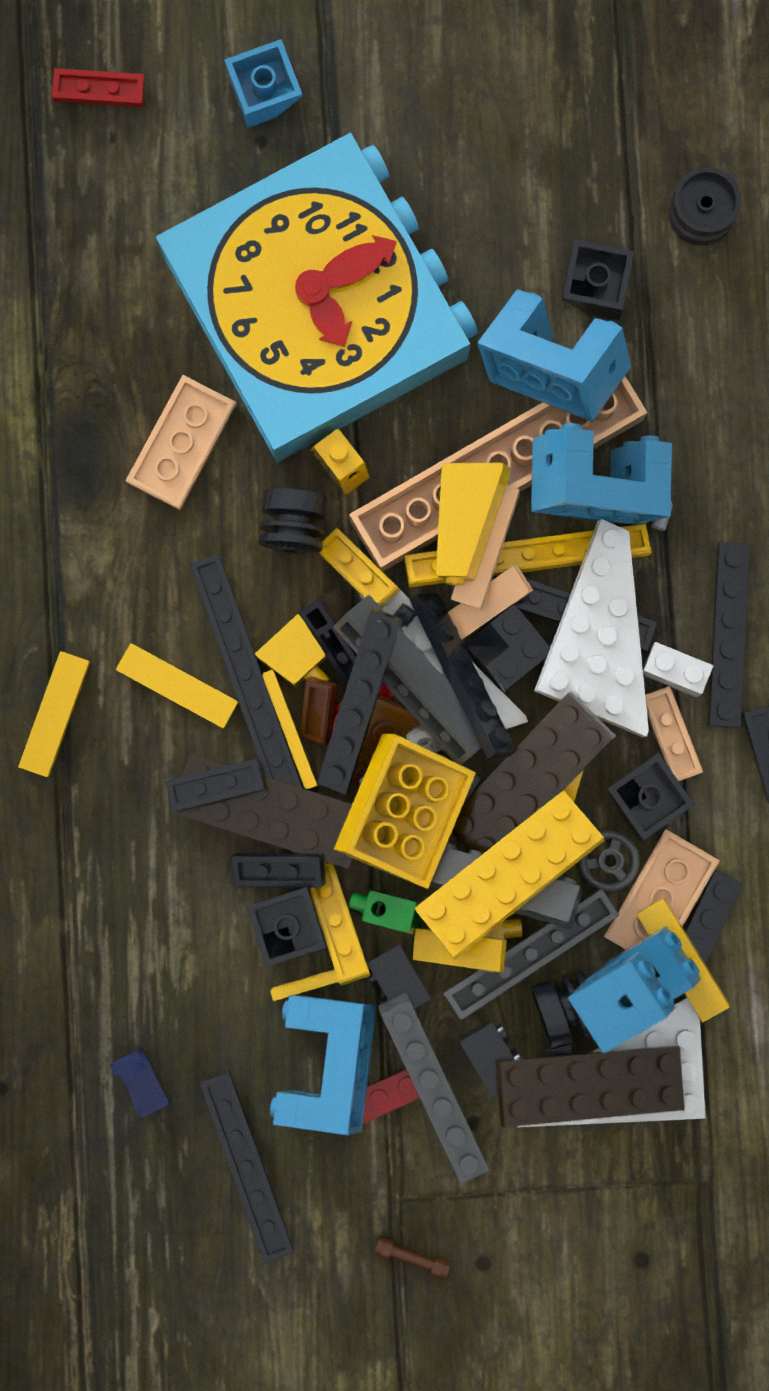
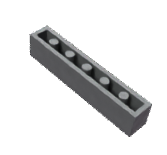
[333,594,481,765]
[392,842,582,929]
[443,889,619,1020]
[378,992,490,1184]

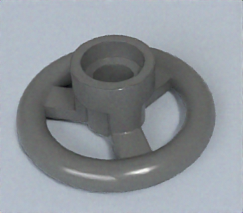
[578,830,640,892]

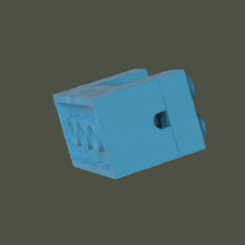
[477,289,631,422]
[531,423,672,525]
[568,926,701,1053]
[270,995,377,1135]

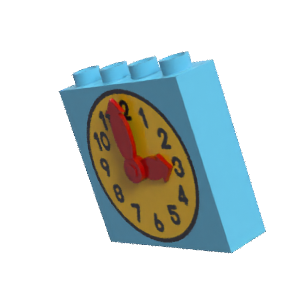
[156,132,478,463]

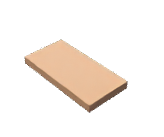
[126,375,237,510]
[603,829,720,950]

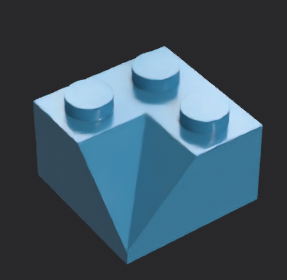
[224,39,303,128]

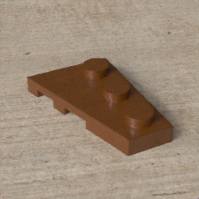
[352,695,421,785]

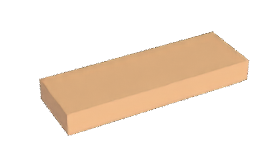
[448,565,534,640]
[645,686,703,781]

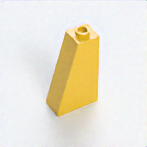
[436,463,511,585]

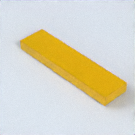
[116,643,239,729]
[18,651,91,778]
[262,669,318,790]
[308,861,370,986]
[636,897,730,1023]

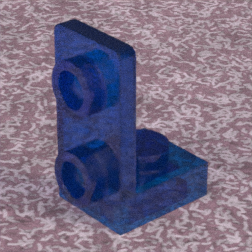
[109,1047,169,1118]

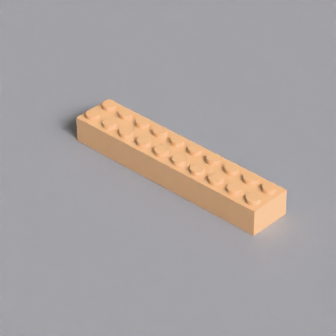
[349,376,648,572]

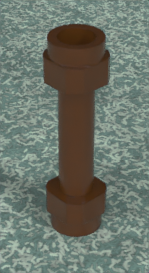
[373,1236,451,1280]

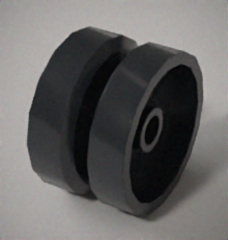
[668,167,741,246]

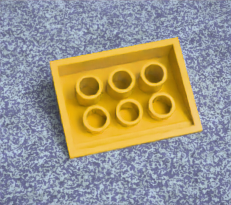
[333,734,476,889]

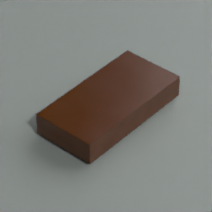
[300,677,337,746]

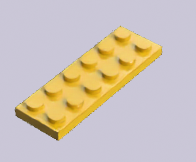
[414,790,605,960]

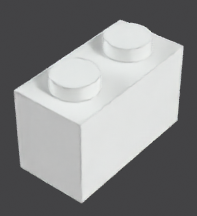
[642,642,713,698]

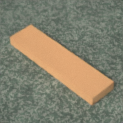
[451,486,521,610]

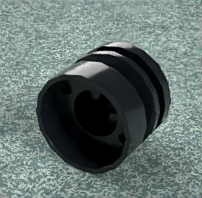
[258,488,327,554]
[531,969,589,1049]

